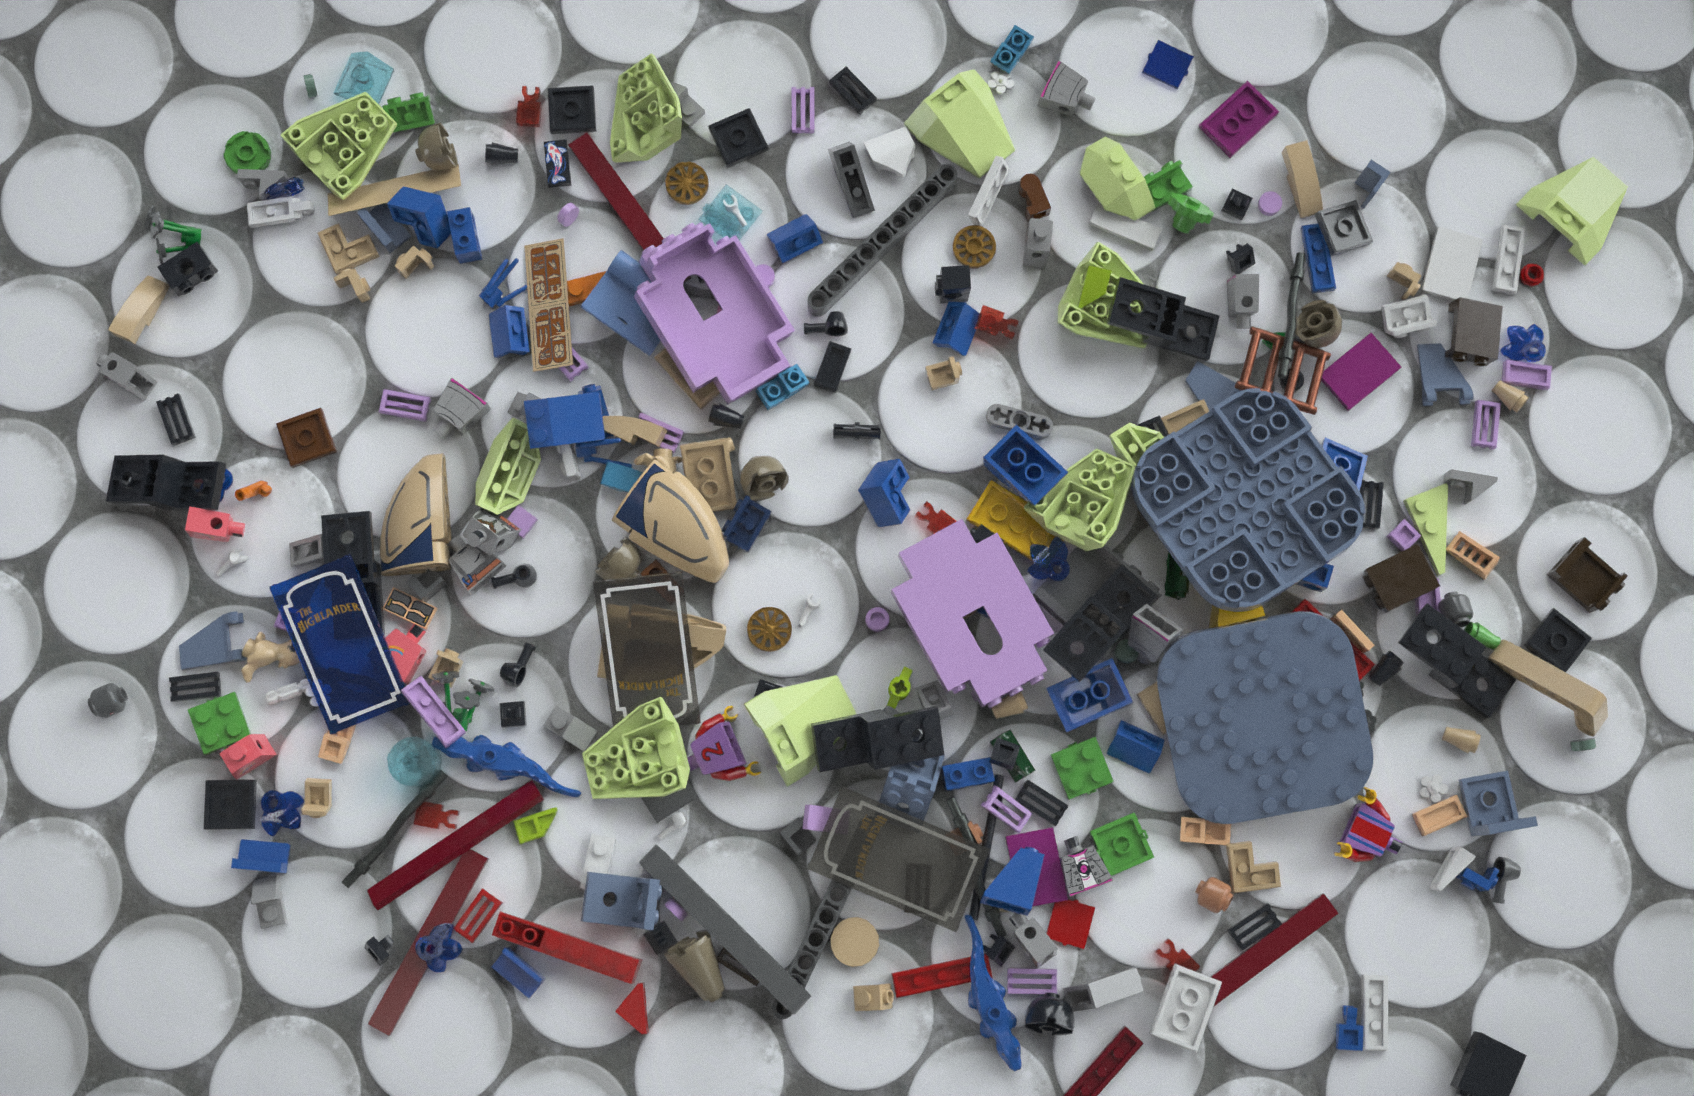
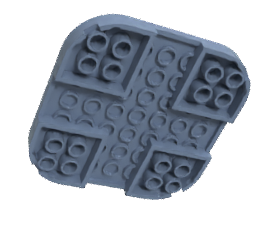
[1132,388,1365,612]
[1157,611,1373,824]

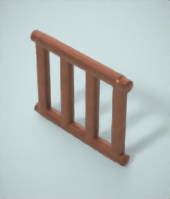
[1235,326,1331,415]

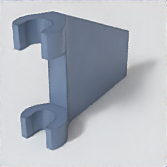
[1417,343,1474,406]
[1185,361,1241,411]
[179,611,247,670]

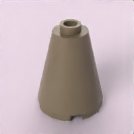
[664,930,725,1002]

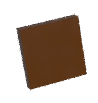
[276,408,337,468]

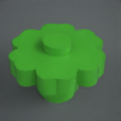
[1168,193,1214,233]

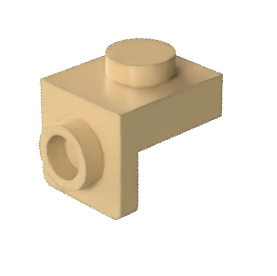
[395,246,435,279]
[1387,262,1422,300]
[333,268,371,303]
[925,356,962,391]
[428,648,463,688]
[301,778,332,818]
[853,983,894,1011]

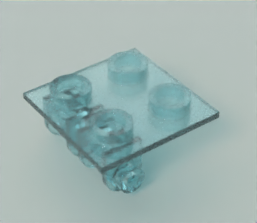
[698,184,763,241]

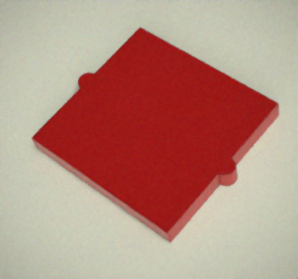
[1046,899,1095,949]

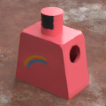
[185,506,245,542]
[367,624,426,685]
[220,734,277,780]

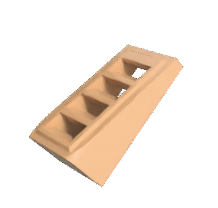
[1446,531,1500,580]

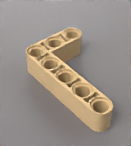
[1488,640,1608,737]

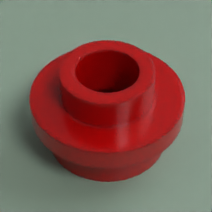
[1520,264,1544,287]

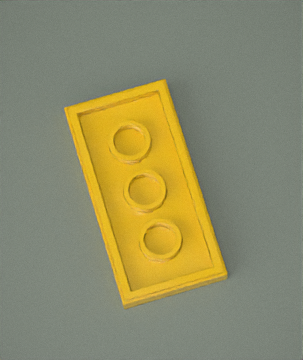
[966,480,1064,570]

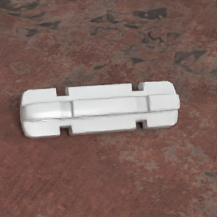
[266,678,313,705]

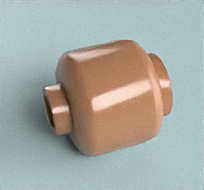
[1195,877,1234,913]

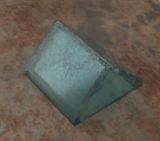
[334,51,394,104]

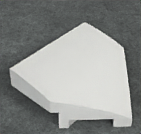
[864,126,915,178]

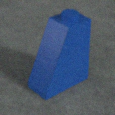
[980,847,1045,916]

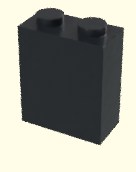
[1450,1031,1527,1096]

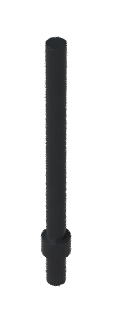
[969,774,1004,921]

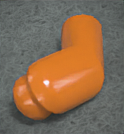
[235,480,272,501]

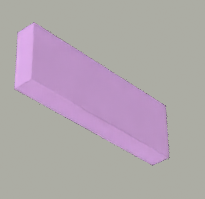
[401,676,466,748]

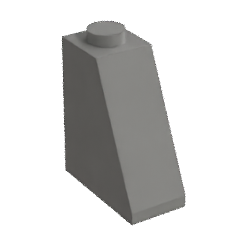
[1063,967,1144,1012]

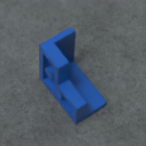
[387,187,451,249]
[858,458,910,527]

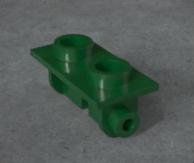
[1164,552,1189,600]
[990,730,1036,783]

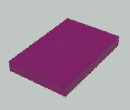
[1198,80,1279,158]
[1321,332,1402,411]
[1005,827,1068,907]

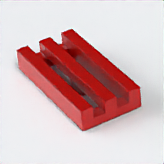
[453,888,503,943]

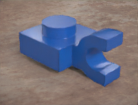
[1336,1005,1364,1051]

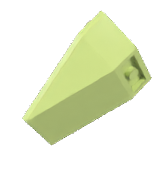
[610,53,682,163]
[904,69,1015,179]
[280,92,397,200]
[1516,157,1628,265]
[1058,242,1147,348]
[1024,448,1136,551]
[744,675,856,786]
[582,697,690,799]

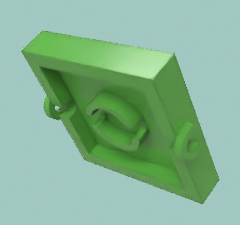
[188,692,251,755]
[1051,737,1114,800]
[1089,812,1154,876]

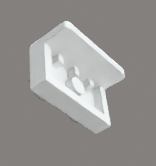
[1381,295,1437,338]

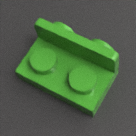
[382,92,435,133]
[1144,160,1193,212]

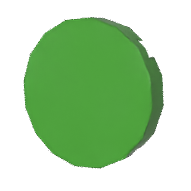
[224,131,271,174]

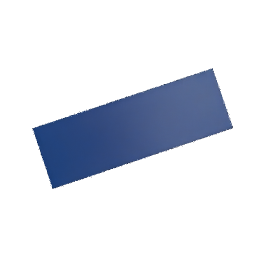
[1300,224,1336,293]

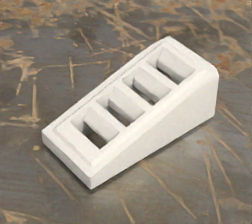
[1429,847,1476,891]

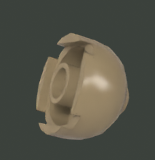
[415,123,458,171]
[1295,300,1342,348]
[740,456,789,501]
[594,537,641,584]

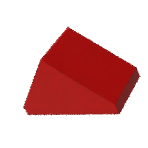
[615,982,649,1034]

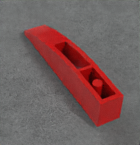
[492,911,642,984]

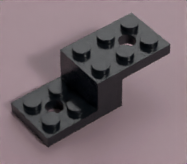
[1107,277,1220,361]
[106,454,226,510]
[321,511,385,640]
[1043,565,1158,683]
[1398,603,1516,718]
[811,706,944,773]

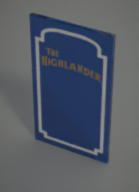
[269,554,410,735]

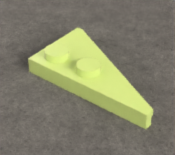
[1403,483,1448,576]

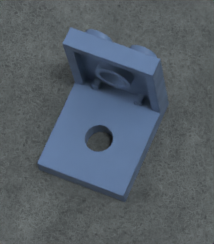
[874,755,945,833]
[1458,771,1538,837]
[581,872,662,930]

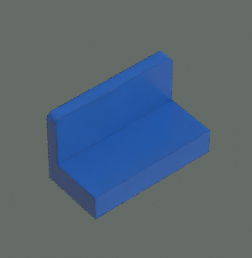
[767,214,823,263]
[932,301,981,356]
[489,305,530,358]
[1106,720,1165,773]
[231,839,290,873]
[492,947,546,998]

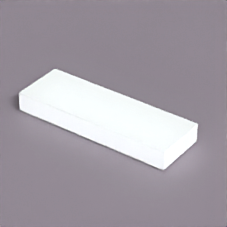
[968,156,1010,227]
[1089,202,1162,251]
[1491,224,1526,295]
[1361,974,1388,1051]

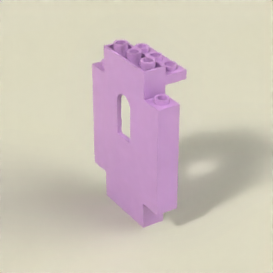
[634,222,795,405]
[891,519,1054,708]

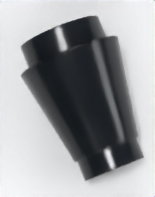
[485,142,518,165]
[708,403,744,429]
[1369,651,1404,687]

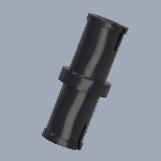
[833,422,881,441]

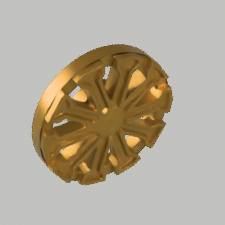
[665,162,709,205]
[953,225,996,269]
[747,607,792,652]

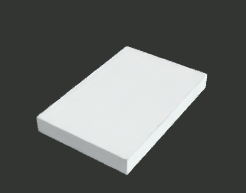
[1420,226,1483,301]
[1149,963,1222,1053]

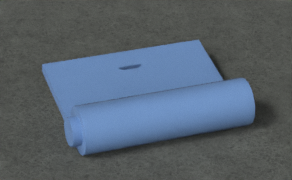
[581,250,661,356]

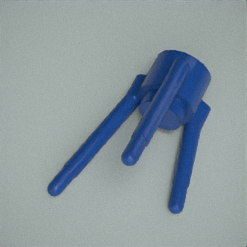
[479,258,527,308]
[575,432,632,468]

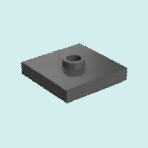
[1314,200,1374,256]
[641,781,698,823]

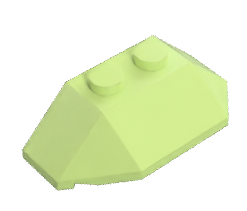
[1080,137,1156,220]
[475,418,541,515]
[1109,423,1164,466]

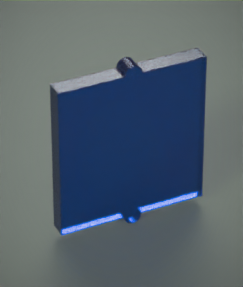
[1142,40,1194,90]

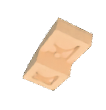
[318,708,359,764]
[1180,817,1231,846]

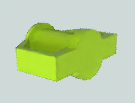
[886,666,913,709]

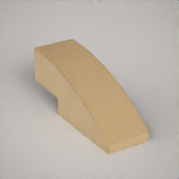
[1281,140,1323,218]
[108,275,170,344]
[603,416,667,447]

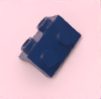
[722,495,772,553]

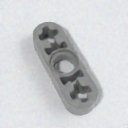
[986,404,1053,439]

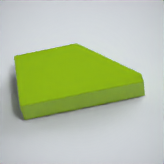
[1077,265,1112,308]
[513,807,558,844]

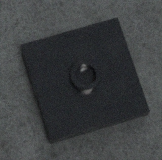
[548,85,597,134]
[708,108,769,168]
[1524,608,1592,672]
[204,780,257,830]

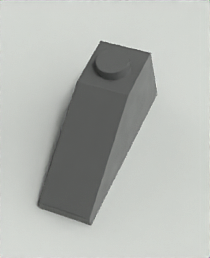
[828,142,875,218]

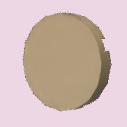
[830,917,879,967]

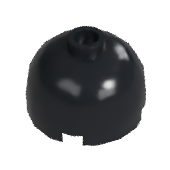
[1025,992,1075,1035]

